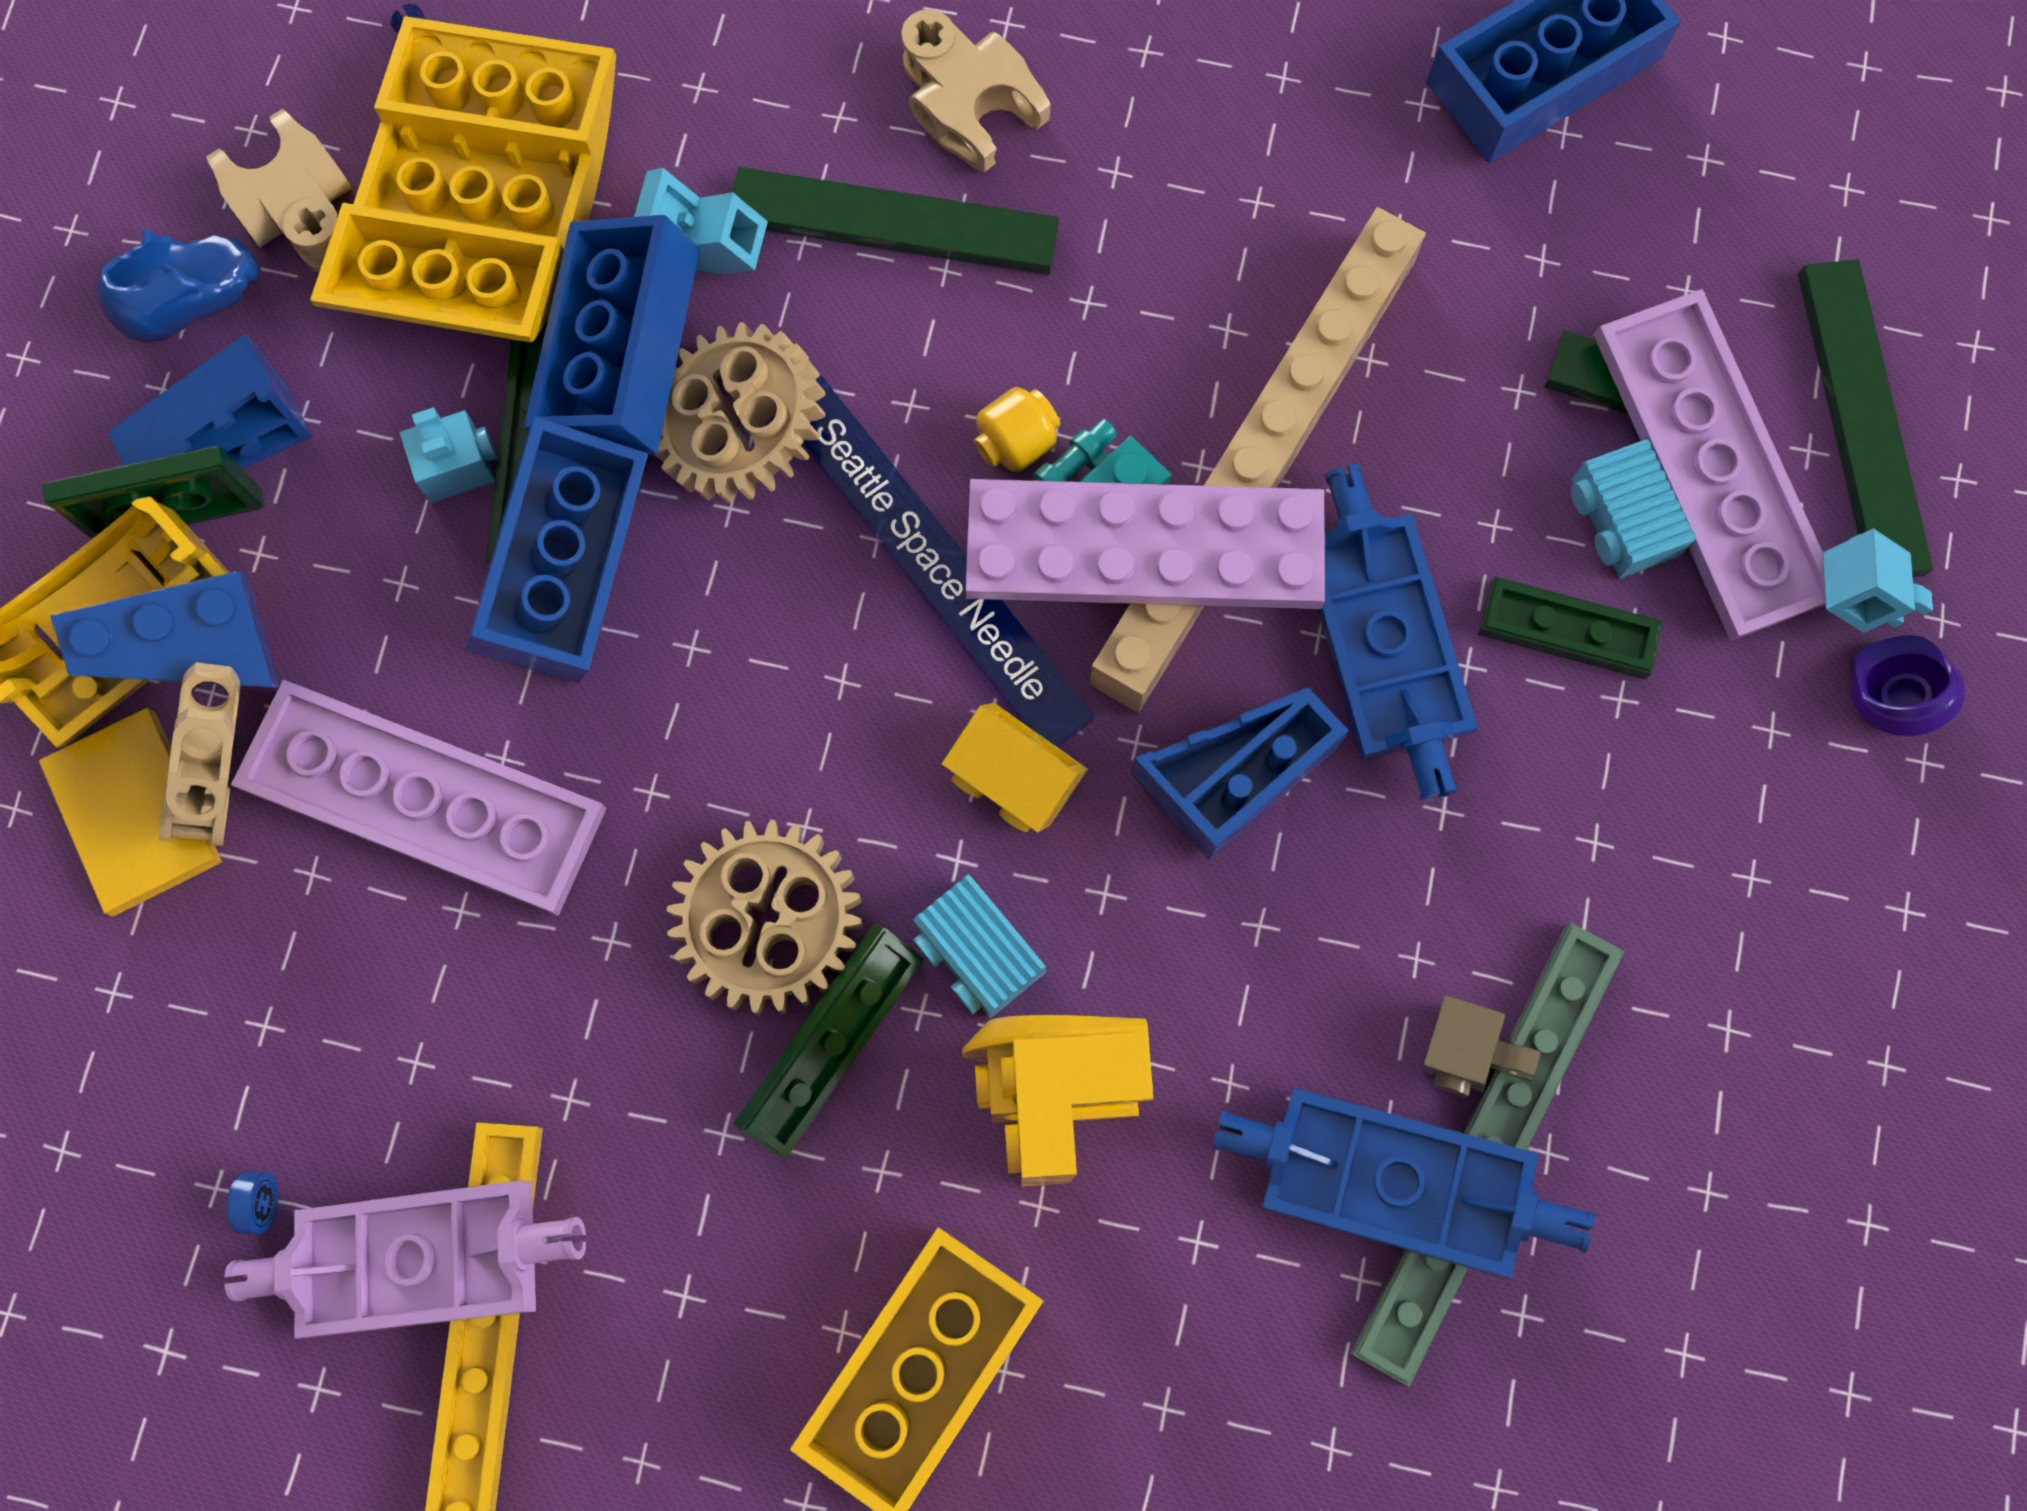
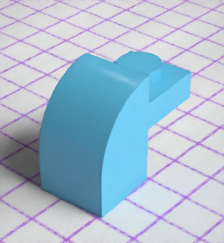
[634,168,768,274]

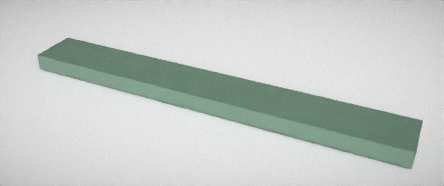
[1350,923,1625,1387]

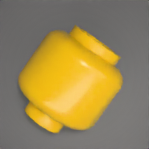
[974,387,1060,472]

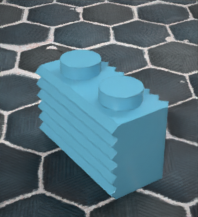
[1571,439,1696,579]
[912,875,1046,1019]

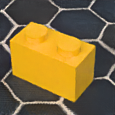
[942,703,1088,833]

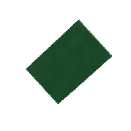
[42,446,265,539]

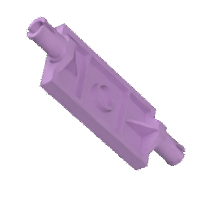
[224,1181,586,1339]

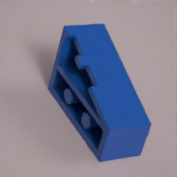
[1131,687,1349,861]

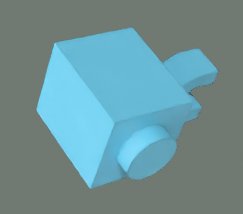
[399,407,498,503]
[1823,528,1933,633]

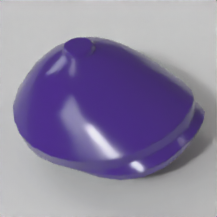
[1851,635,1965,737]

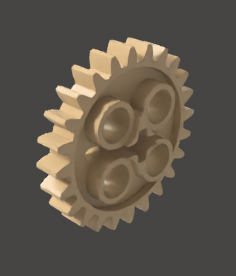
[654,322,826,503]
[666,819,863,1016]

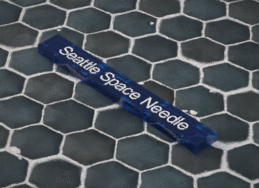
[802,374,1094,747]

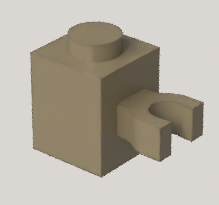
[1424,995,1541,1097]

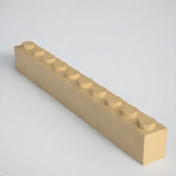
[1089,207,1426,714]

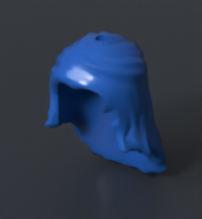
[95,228,259,342]

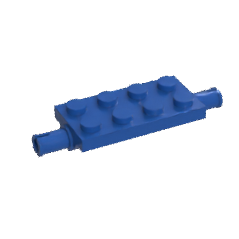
[1317,464,1478,802]
[1213,1088,1595,1280]

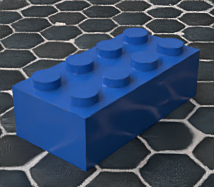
[1426,0,1681,163]
[523,215,700,454]
[464,416,648,684]

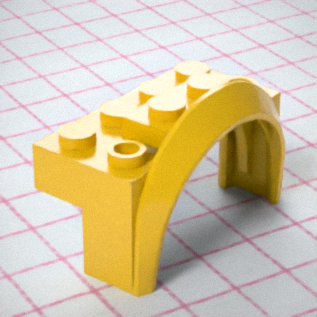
[0,497,229,748]
[962,1015,1154,1187]

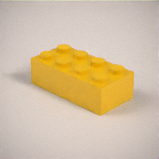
[790,1227,1044,1511]

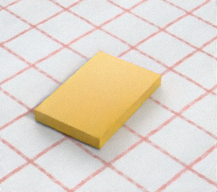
[38,707,222,917]

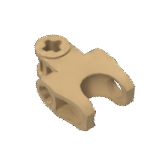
[901,9,1051,173]
[206,109,352,272]
[159,662,241,846]

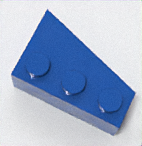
[108,333,312,469]
[50,571,280,687]

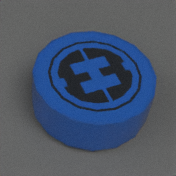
[226,1171,279,1234]

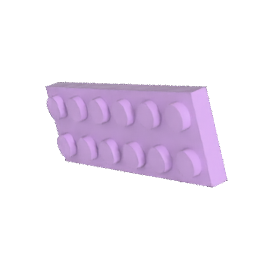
[1593,289,1826,641]
[966,479,1325,609]
[231,679,607,916]

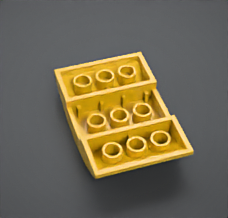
[310,16,616,343]

